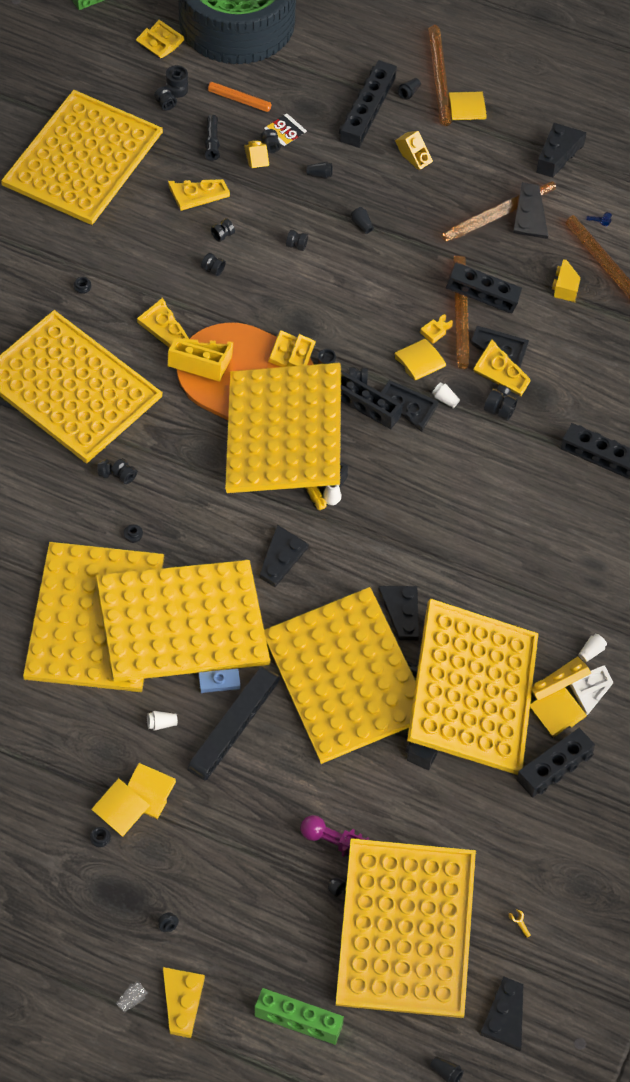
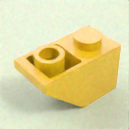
[395,131,433,170]
[244,140,269,168]
[552,259,580,302]

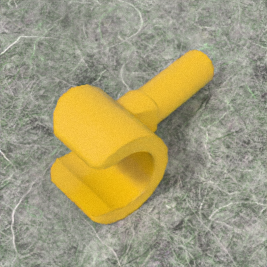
[509,909,531,938]

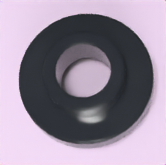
[74,276,92,294]
[97,459,112,478]
[124,524,143,543]
[90,827,111,847]
[158,912,179,932]

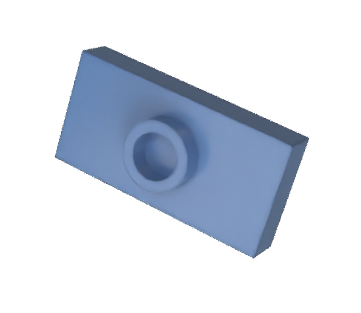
[199,669,240,693]

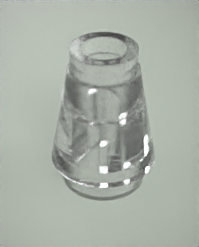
[116,981,148,1013]

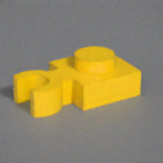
[420,314,453,344]

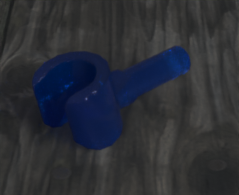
[586,212,612,226]

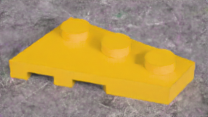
[168,179,230,211]
[137,298,189,348]
[473,340,530,396]
[532,656,591,700]
[163,967,205,1038]

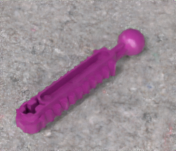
[300,815,376,857]

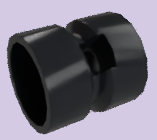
[166,65,188,98]
[484,389,518,421]

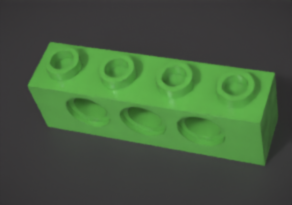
[255,988,344,1045]

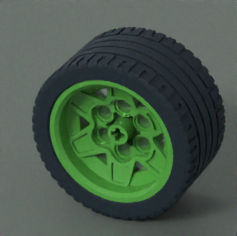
[179,0,296,64]

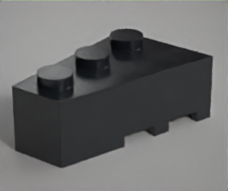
[536,123,587,178]

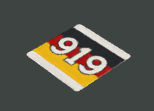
[264,114,307,146]

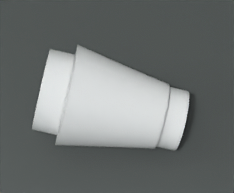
[432,382,460,408]
[323,485,341,505]
[578,634,607,662]
[147,711,177,731]

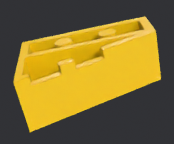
[168,338,233,382]

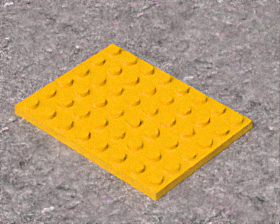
[1,90,162,225]
[0,310,163,464]
[225,363,341,493]
[23,542,164,692]
[96,560,270,682]
[264,587,416,764]
[407,599,538,775]
[336,839,476,1018]

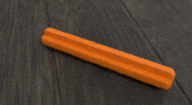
[208,82,271,112]

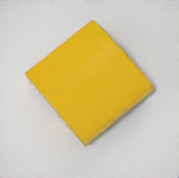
[136,20,185,58]
[449,92,486,120]
[268,330,316,367]
[394,339,446,380]
[530,687,587,738]
[128,763,176,819]
[91,778,150,837]

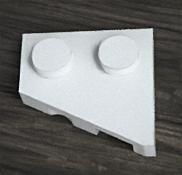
[570,665,613,715]

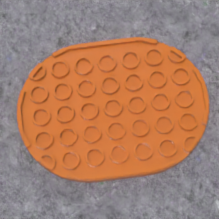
[177,323,314,420]

